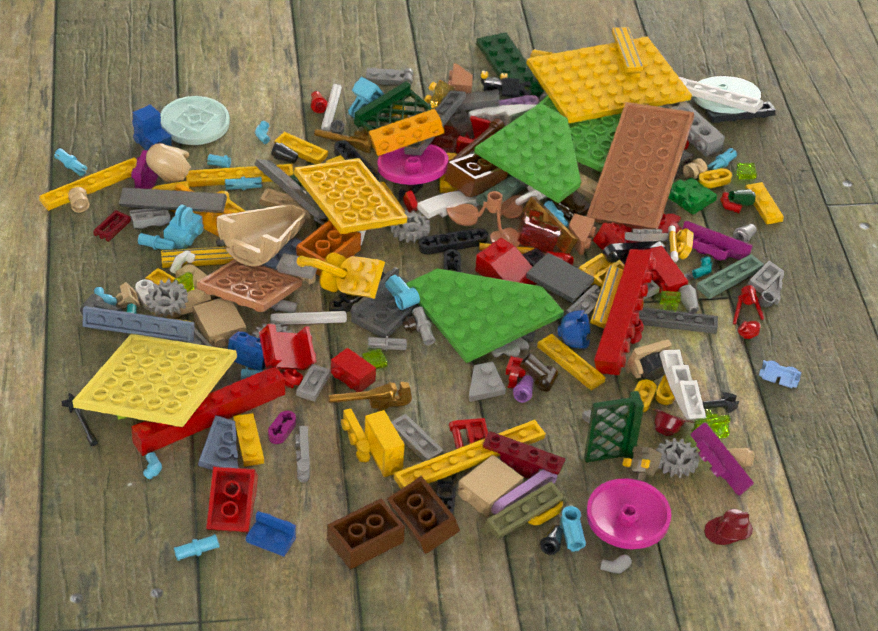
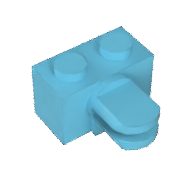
[348,77,384,117]
[164,204,204,249]

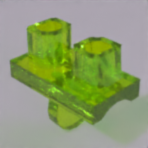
[691,409,731,439]

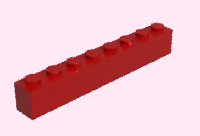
[594,249,656,375]
[131,366,285,456]

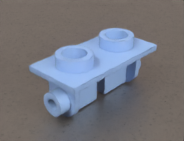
[759,360,801,389]

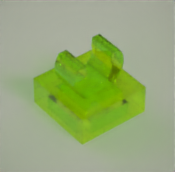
[660,291,681,311]

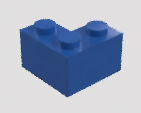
[132,104,172,150]

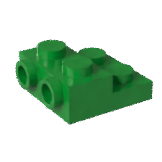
[668,177,718,215]

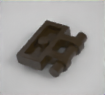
[546,191,590,221]

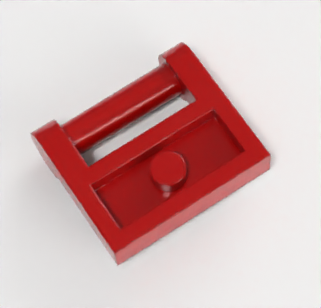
[448,418,488,449]

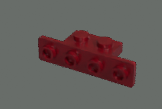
[482,431,566,479]

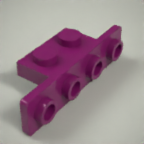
[131,150,159,189]
[682,221,753,261]
[690,422,754,496]

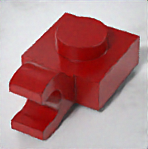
[506,356,527,389]

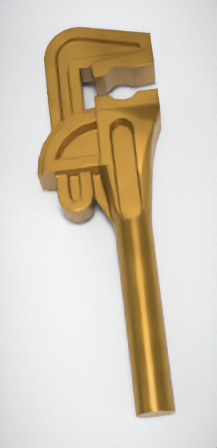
[314,129,377,155]
[328,382,412,411]

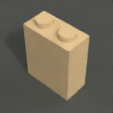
[193,298,246,348]
[458,455,523,517]

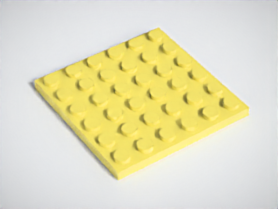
[73,334,237,427]

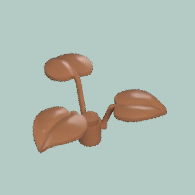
[446,191,523,248]

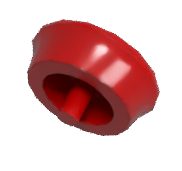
[738,320,761,339]
[281,369,303,388]

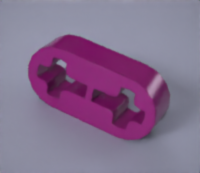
[268,411,296,444]

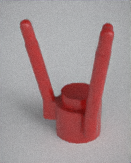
[733,285,764,325]

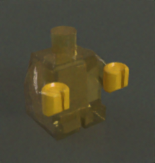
[424,80,455,108]

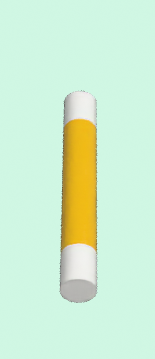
[668,226,678,262]

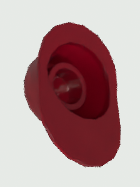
[653,409,695,436]
[704,509,753,545]

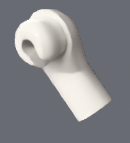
[170,251,195,274]

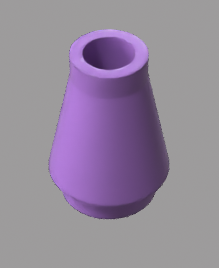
[513,375,534,403]

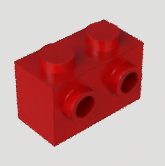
[331,347,376,392]

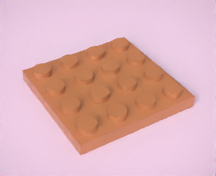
[197,259,303,312]

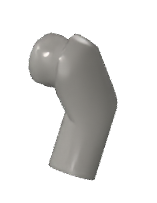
[600,554,632,574]

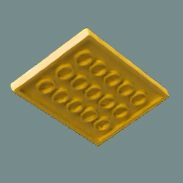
[294,158,408,234]

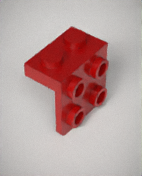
[592,222,643,250]

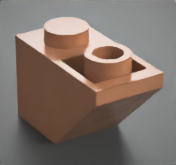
[448,64,473,93]
[569,214,597,255]

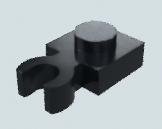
[502,78,531,97]

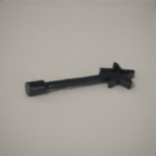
[61,393,98,446]

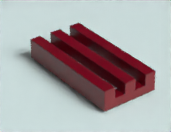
[93,210,131,242]

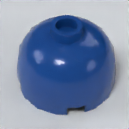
[558,310,591,349]

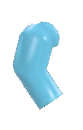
[143,452,162,479]

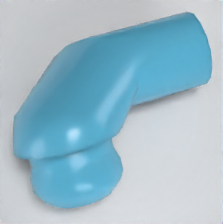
[255,121,270,144]
[94,287,117,306]

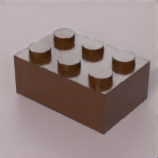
[444,153,507,197]
[387,476,460,555]
[327,498,405,570]

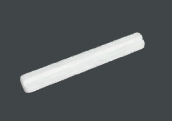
[321,84,342,132]
[270,311,347,325]

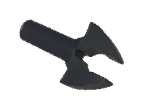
[398,184,423,206]
[702,392,739,413]

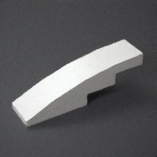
[468,104,536,127]
[417,191,480,219]
[659,350,706,420]

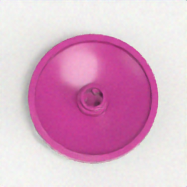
[377,144,449,185]
[586,478,671,549]

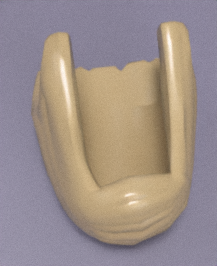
[146,144,191,184]

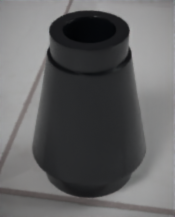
[271,142,299,164]
[540,525,563,555]

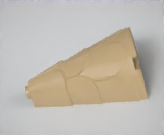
[217,204,308,266]

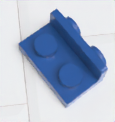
[228,331,265,371]
[246,511,296,557]

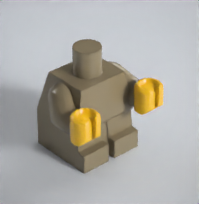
[622,446,662,482]

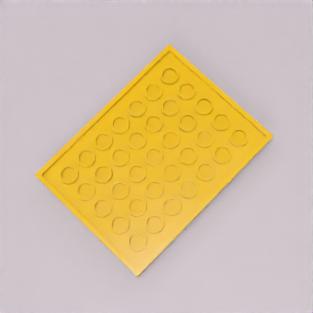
[527,37,692,123]

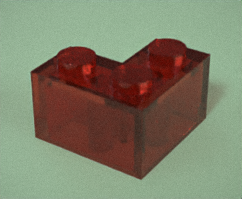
[517,207,560,253]

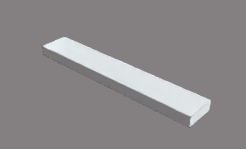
[679,77,763,113]

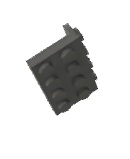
[351,267,420,338]

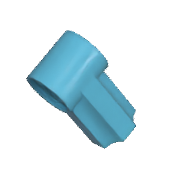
[385,275,420,310]
[559,506,586,551]

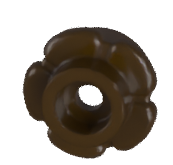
[403,315,417,334]

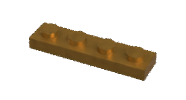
[522,196,578,253]

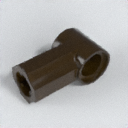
[519,353,559,392]

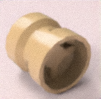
[683,158,708,179]
[68,187,90,213]

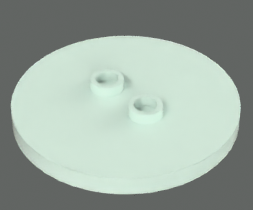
[693,76,761,114]
[161,96,230,145]

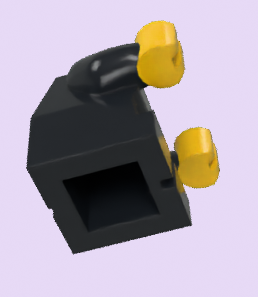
[481,71,507,95]

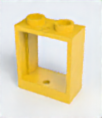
[365,410,405,477]

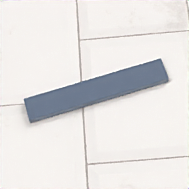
[83,306,194,343]

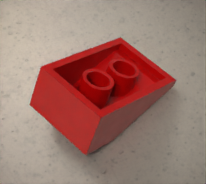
[475,237,537,285]
[206,467,258,532]

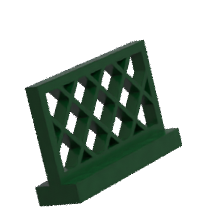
[354,81,434,132]
[584,391,644,463]

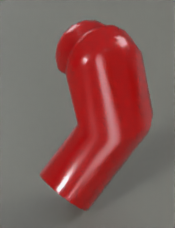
[720,192,742,213]

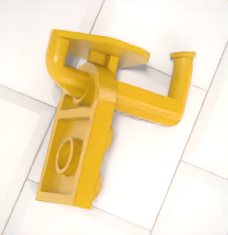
[296,253,385,299]

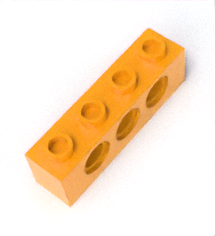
[369,109,444,156]

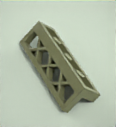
[481,481,564,540]

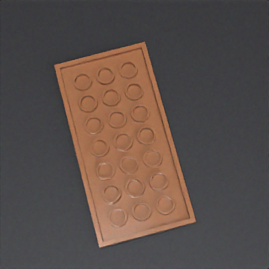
[586,102,694,229]

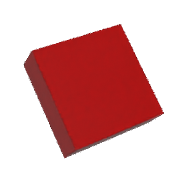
[403,190,418,213]

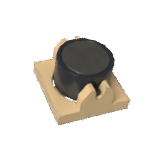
[625,339,672,381]

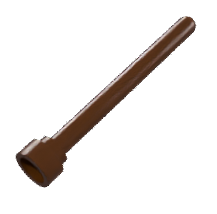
[448,118,505,163]

